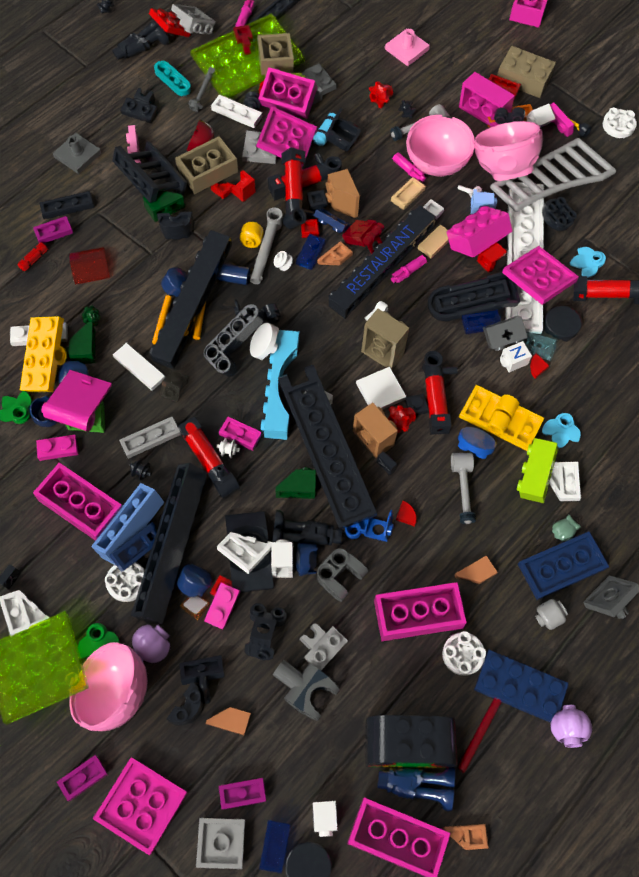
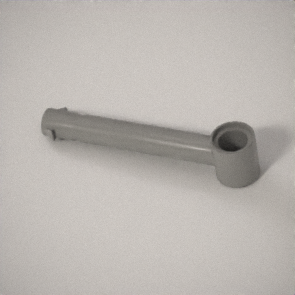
[250,208,283,284]

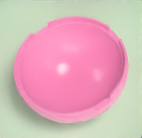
[406,115,475,176]
[70,642,147,731]

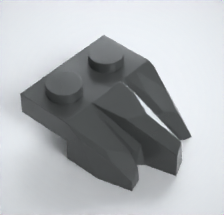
[302,64,336,105]

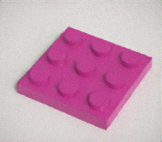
[256,106,317,167]
[502,246,579,305]
[93,757,188,856]

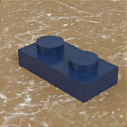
[314,209,351,233]

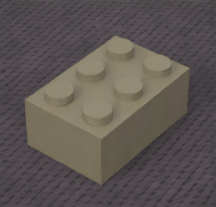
[497,46,556,98]
[175,136,238,194]
[361,308,409,370]

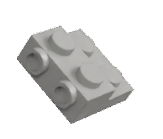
[171,4,215,34]

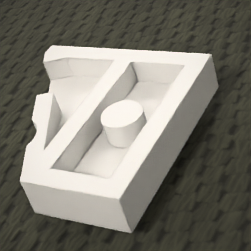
[549,462,581,501]
[217,532,272,574]
[0,590,51,637]

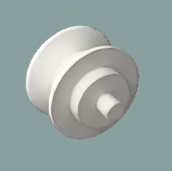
[274,251,293,271]
[216,438,240,458]

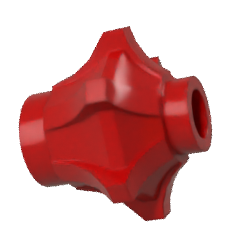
[369,81,393,108]
[387,405,416,433]

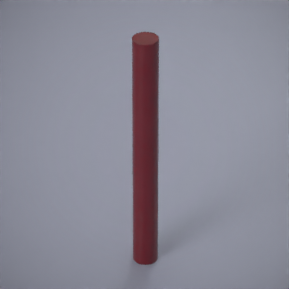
[457,698,502,773]

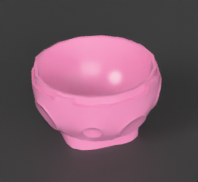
[474,121,543,181]

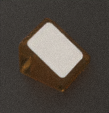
[180,595,210,620]

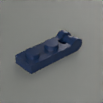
[109,522,157,572]

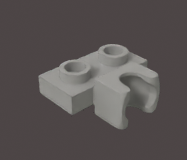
[300,623,348,670]

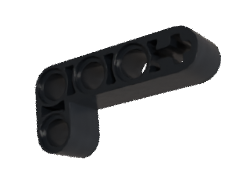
[204,304,265,377]

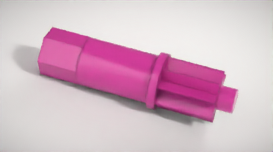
[236,0,255,27]
[392,152,426,182]
[391,255,427,283]

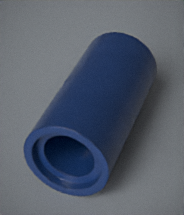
[216,263,251,285]

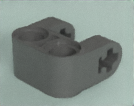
[317,549,368,602]

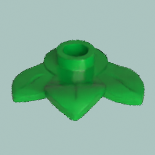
[0,391,32,424]
[77,623,119,659]

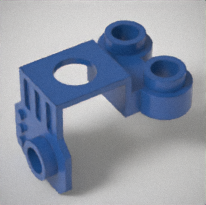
[345,510,394,542]

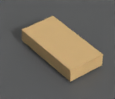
[391,177,426,210]
[418,225,449,259]

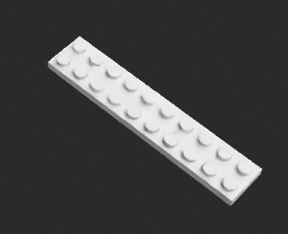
[505,182,544,334]

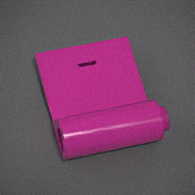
[41,370,112,432]

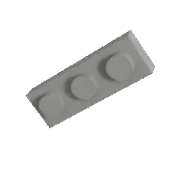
[119,417,181,459]

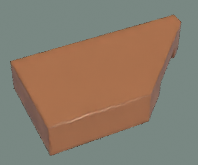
[317,241,353,265]
[206,707,251,735]
[443,824,488,850]

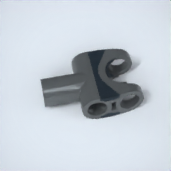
[273,660,340,721]

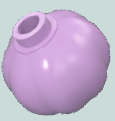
[132,624,170,663]
[551,705,592,748]

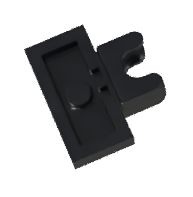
[120,88,158,124]

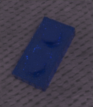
[296,234,325,270]
[462,310,501,334]
[259,820,290,873]

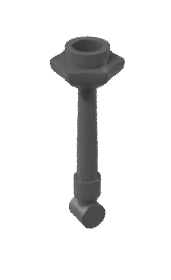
[188,67,215,112]

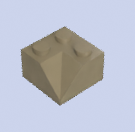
[257,33,294,75]

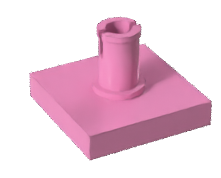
[385,29,430,66]

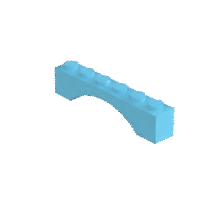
[261,330,299,440]

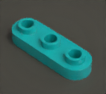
[154,61,191,96]

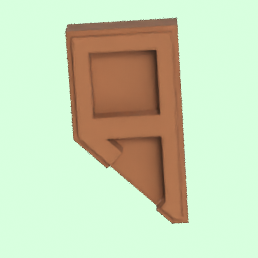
[454,556,498,584]

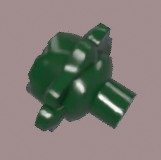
[82,305,101,326]

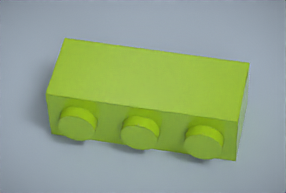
[517,438,558,503]

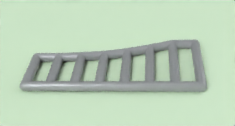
[490,138,616,212]

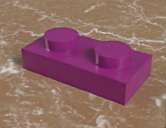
[33,216,73,243]
[57,755,108,802]
[219,778,266,810]

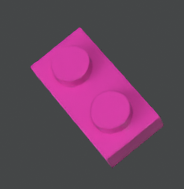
[550,103,574,137]
[219,417,262,451]
[36,435,78,461]
[204,583,240,629]

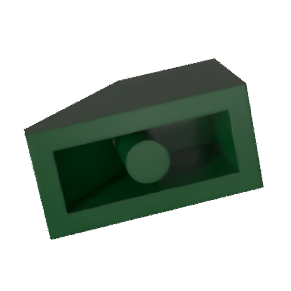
[143,191,185,222]
[66,322,96,364]
[275,467,316,499]

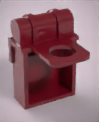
[342,220,384,254]

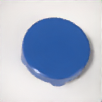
[458,427,496,459]

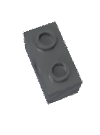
[483,316,528,351]

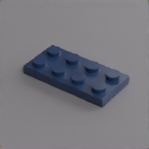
[518,532,609,600]
[474,650,568,723]

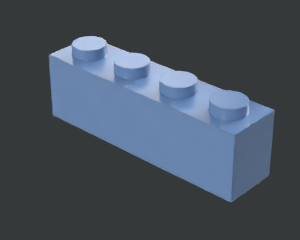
[91,483,164,566]

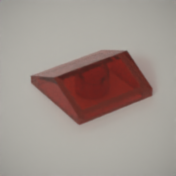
[69,247,110,285]

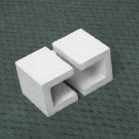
[271,540,293,578]

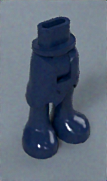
[377,767,455,812]

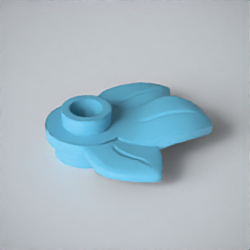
[570,247,606,278]
[542,413,581,448]

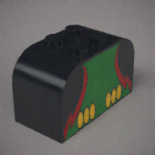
[365,715,457,768]

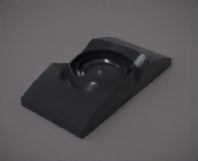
[225,511,274,593]

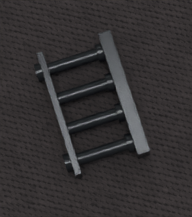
[112,141,187,203]

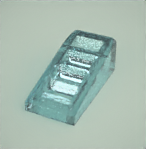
[523,332,556,361]

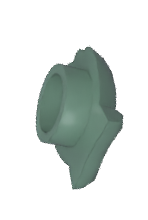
[552,515,581,542]

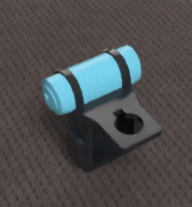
[313,108,361,152]

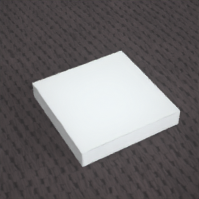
[356,367,406,410]

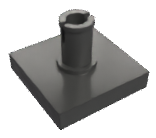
[53,133,102,174]
[583,576,639,619]

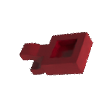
[233,25,253,55]

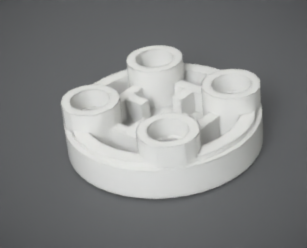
[603,108,636,138]
[250,323,279,360]
[105,562,145,602]
[442,631,486,676]

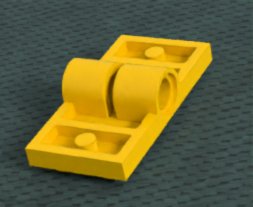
[20,316,67,392]
[459,385,544,451]

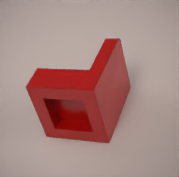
[231,170,255,202]
[477,242,506,273]

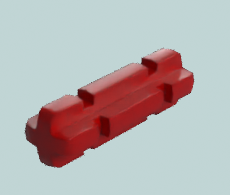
[17,242,48,271]

